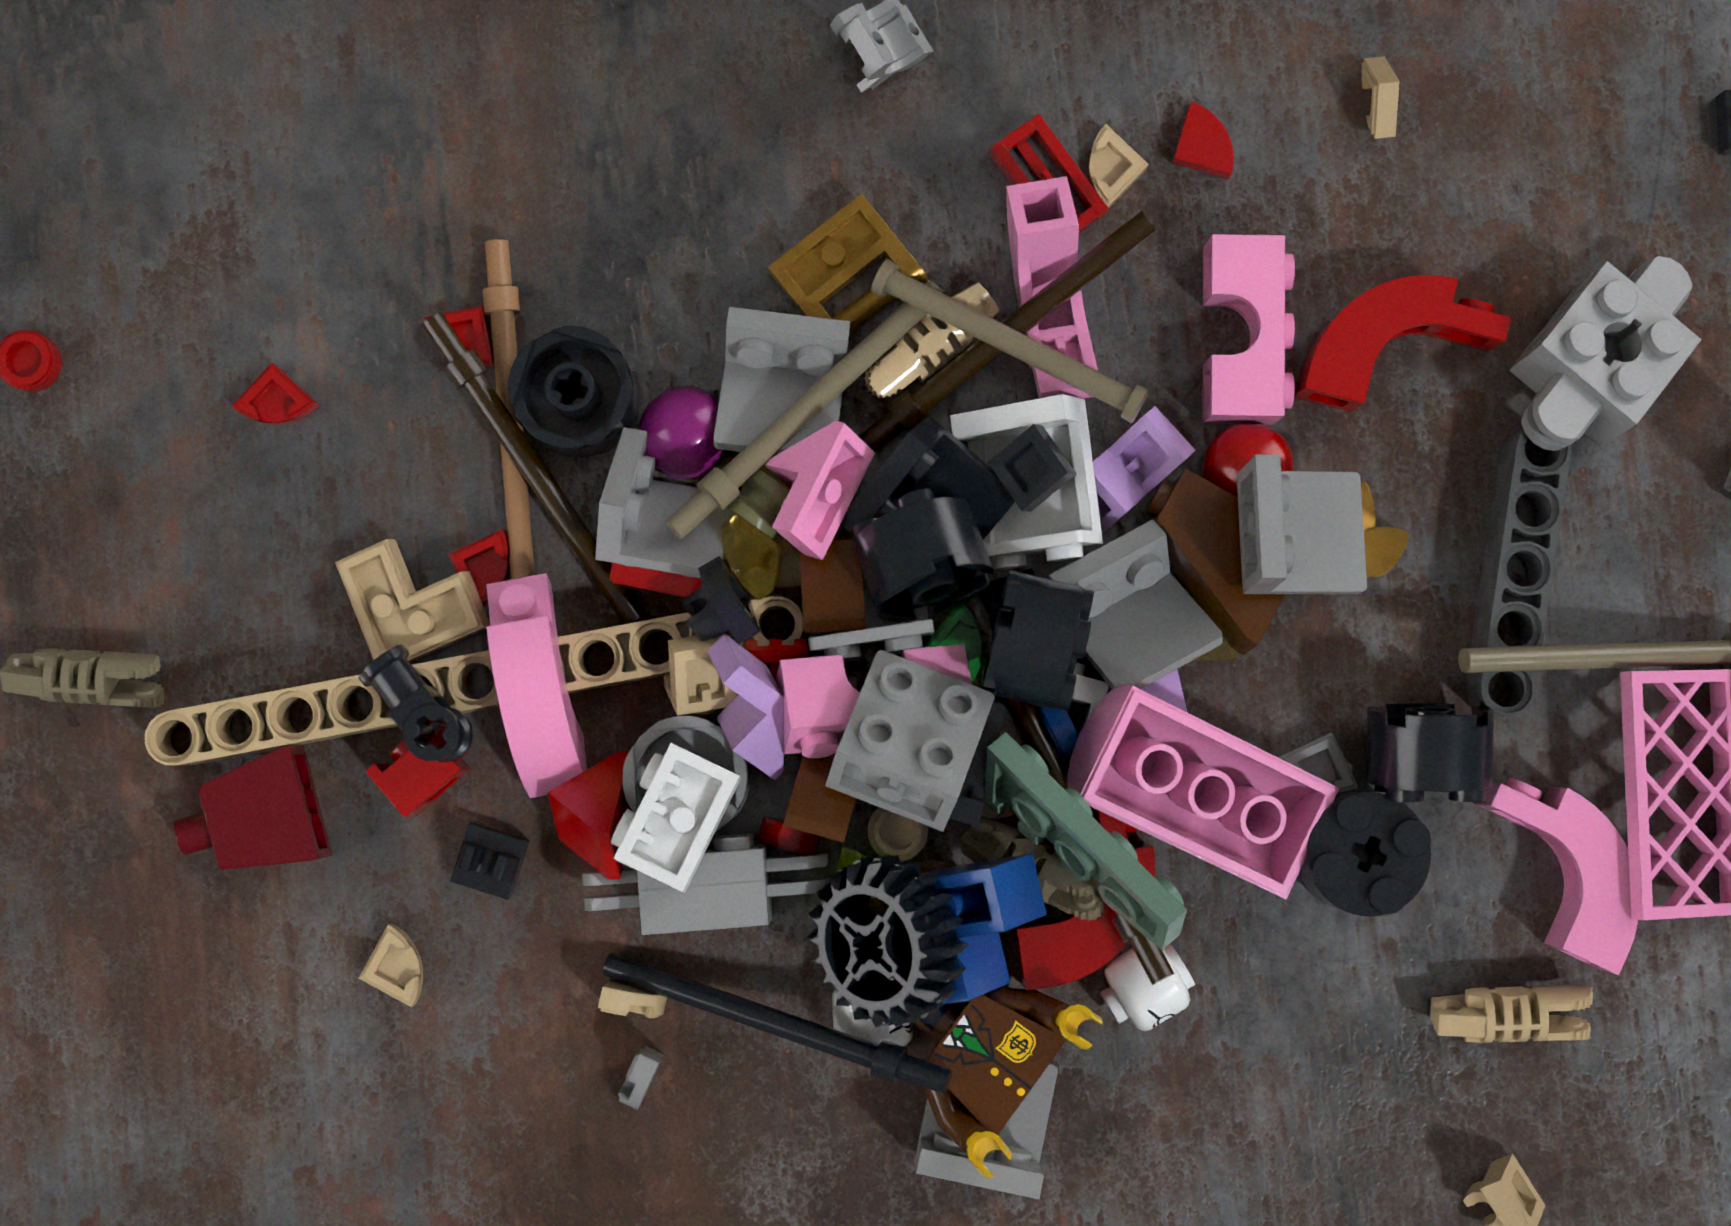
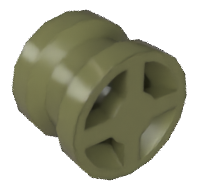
[726,469,790,539]

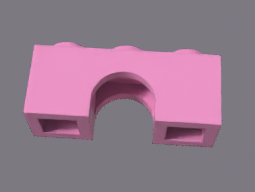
[1202,234,1295,425]
[775,644,972,758]

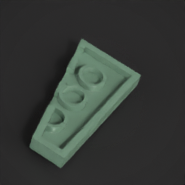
[984,732,1187,950]

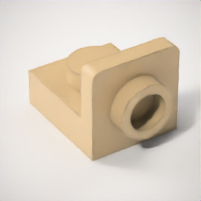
[664,631,737,716]

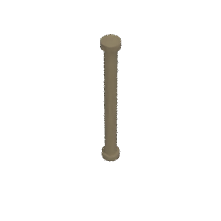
[871,259,1149,423]

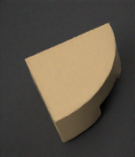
[1362,56,1400,139]
[1088,124,1149,209]
[359,923,423,1007]
[598,980,667,1018]

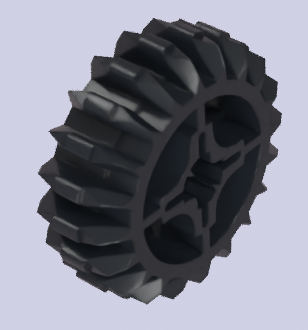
[806,855,969,1027]

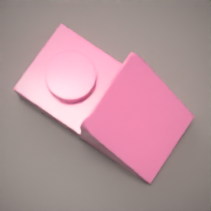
[765,421,875,560]

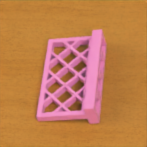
[1620,669,1731,920]

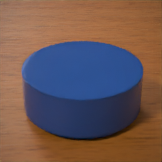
[1036,706,1079,760]

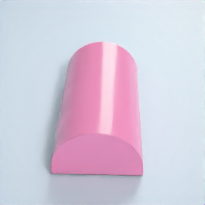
[1067,684,1340,899]

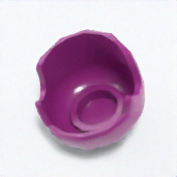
[639,385,726,479]

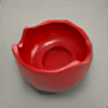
[1202,423,1295,497]

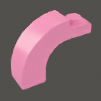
[1006,176,1098,399]
[486,573,588,798]
[1475,777,1638,975]

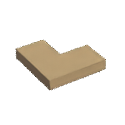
[335,539,491,663]

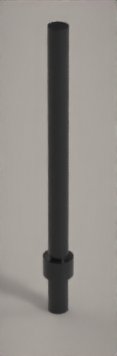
[603,953,952,1094]

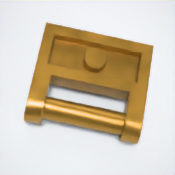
[768,193,928,343]

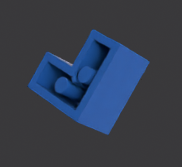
[921,853,1047,1004]

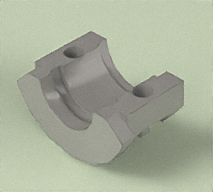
[830,0,933,93]

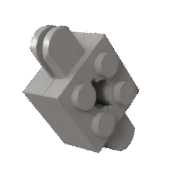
[1509,256,1702,451]
[582,833,830,935]

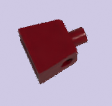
[174,745,333,870]

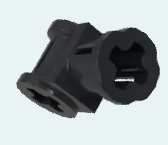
[358,644,473,762]

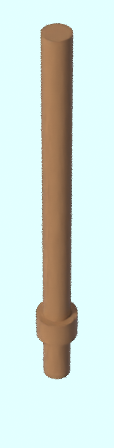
[482,239,535,580]

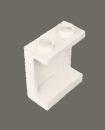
[950,394,1103,571]

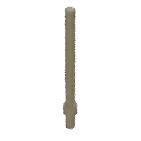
[665,280,943,540]
[1458,634,1731,673]

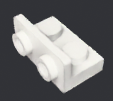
[611,743,741,893]

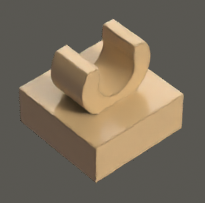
[1463,1153,1545,1226]

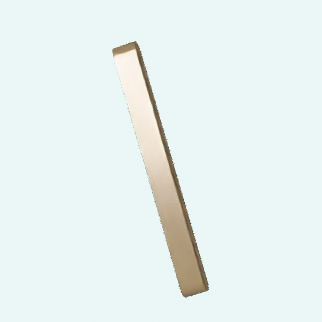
[145,596,805,765]

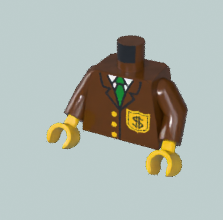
[912,987,1103,1178]

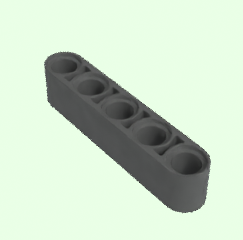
[1465,429,1571,717]

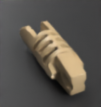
[862,282,1000,398]
[1430,985,1593,1043]

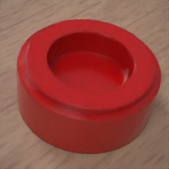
[0,330,62,392]
[758,816,821,855]

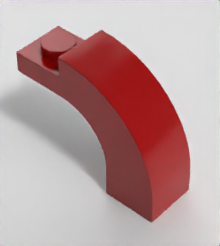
[1294,275,1511,412]
[1013,807,1155,991]

